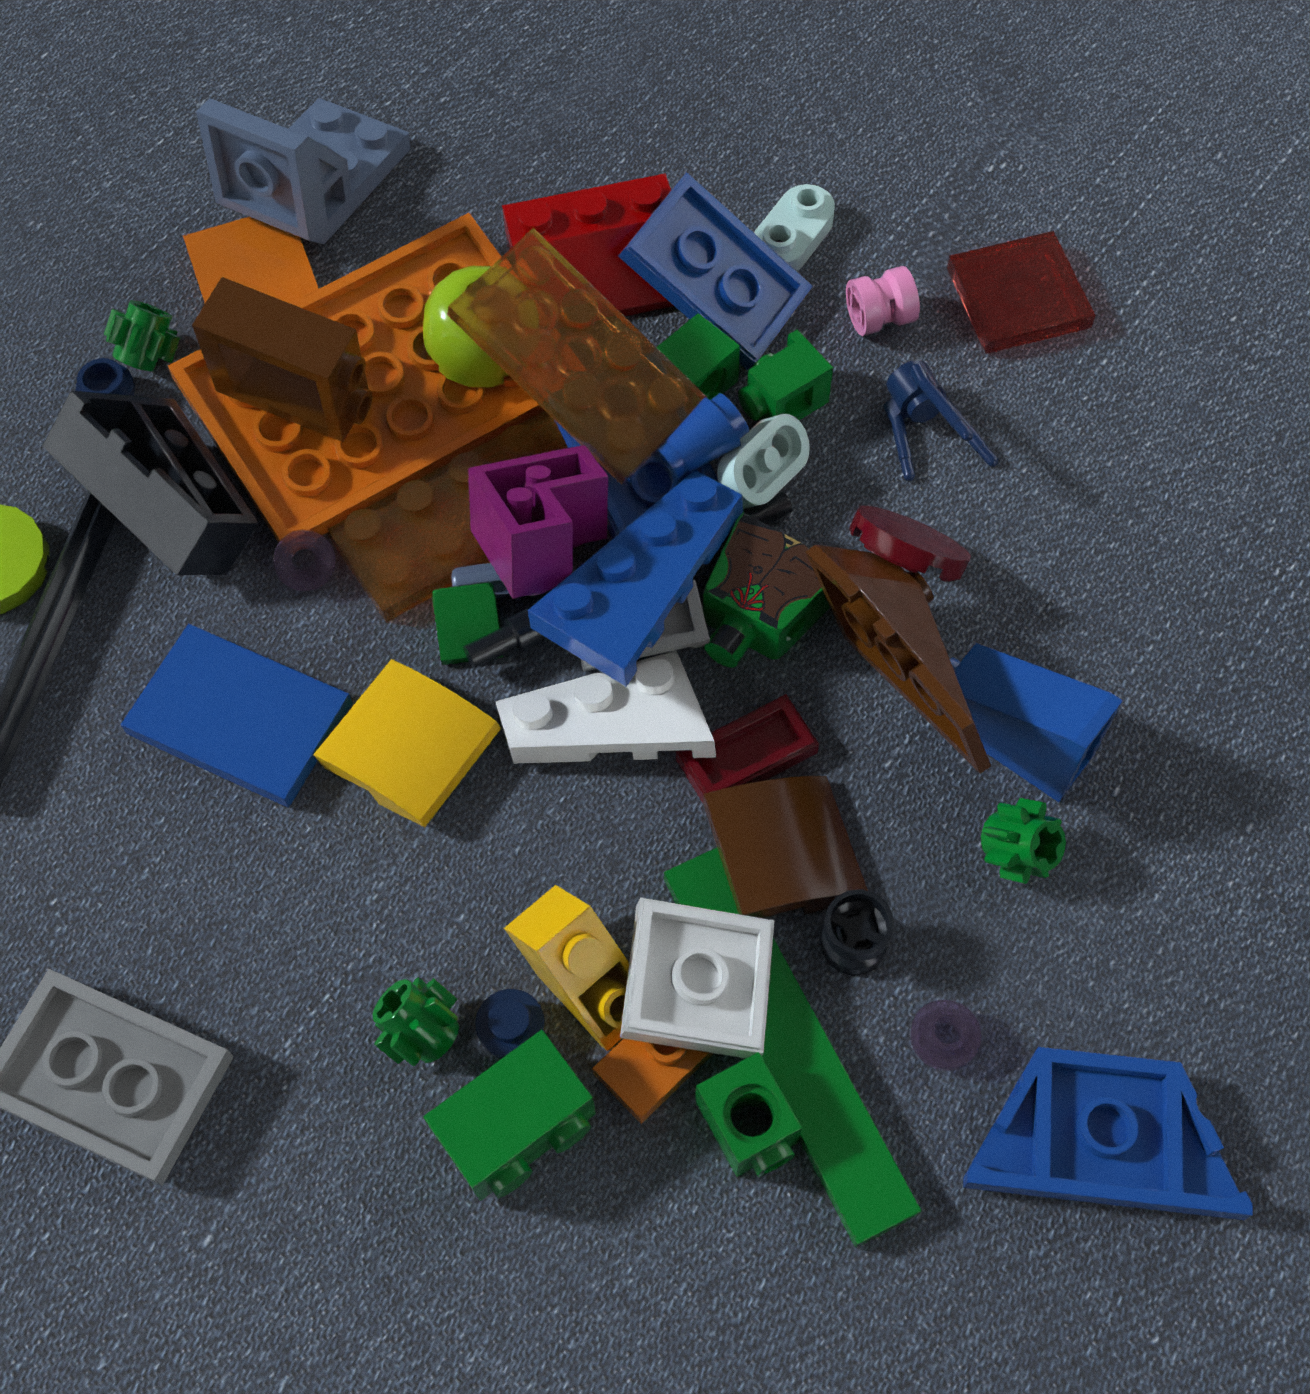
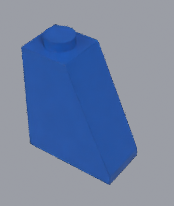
[950,643,1123,802]

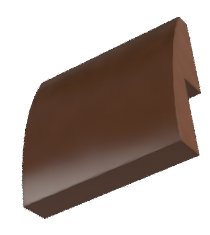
[703,776,868,918]

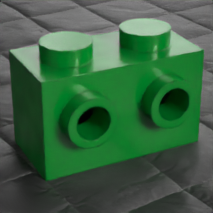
[423,1029,596,1201]

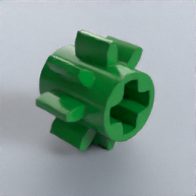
[104,300,181,371]
[981,798,1066,884]
[373,977,459,1066]

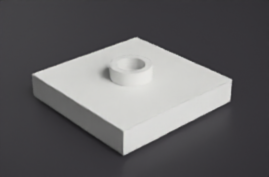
[620,897,774,1058]

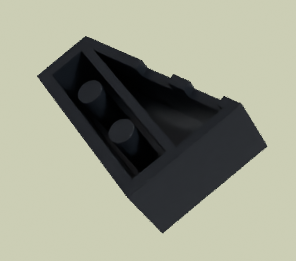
[42,391,258,575]

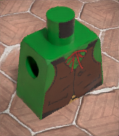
[703,512,830,668]

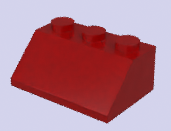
[502,173,674,330]

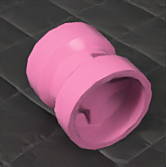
[846,266,920,336]

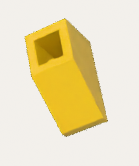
[504,885,629,1051]

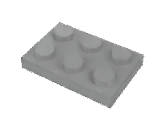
[0,969,234,1186]

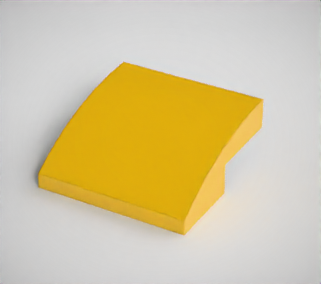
[313,659,501,828]

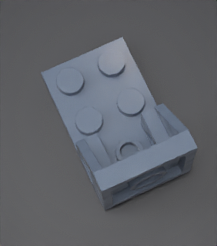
[196,98,410,244]

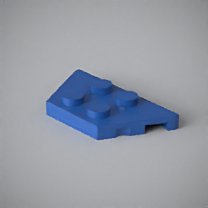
[963,1047,1253,1220]

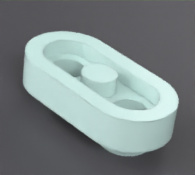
[754,184,835,272]
[717,414,810,509]

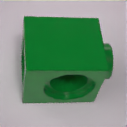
[649,313,740,416]
[696,1052,802,1177]

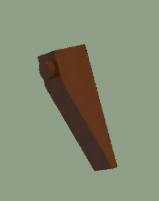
[805,545,991,774]

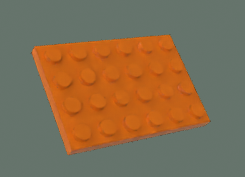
[168,213,590,555]

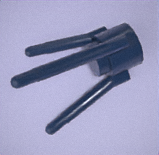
[883,360,998,481]

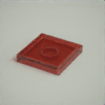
[947,231,1096,354]

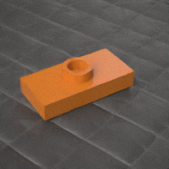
[592,1039,714,1124]

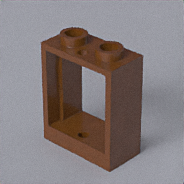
[192,277,372,442]

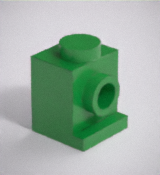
[738,329,833,421]

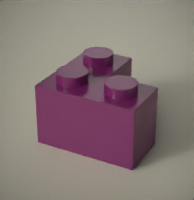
[468,445,608,598]

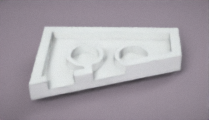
[495,650,716,764]

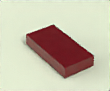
[676,694,819,803]

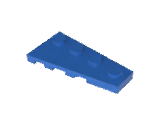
[527,470,743,687]

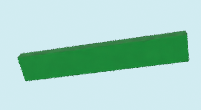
[663,847,921,1248]

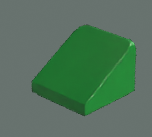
[432,583,503,665]

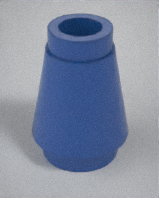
[656,393,749,479]

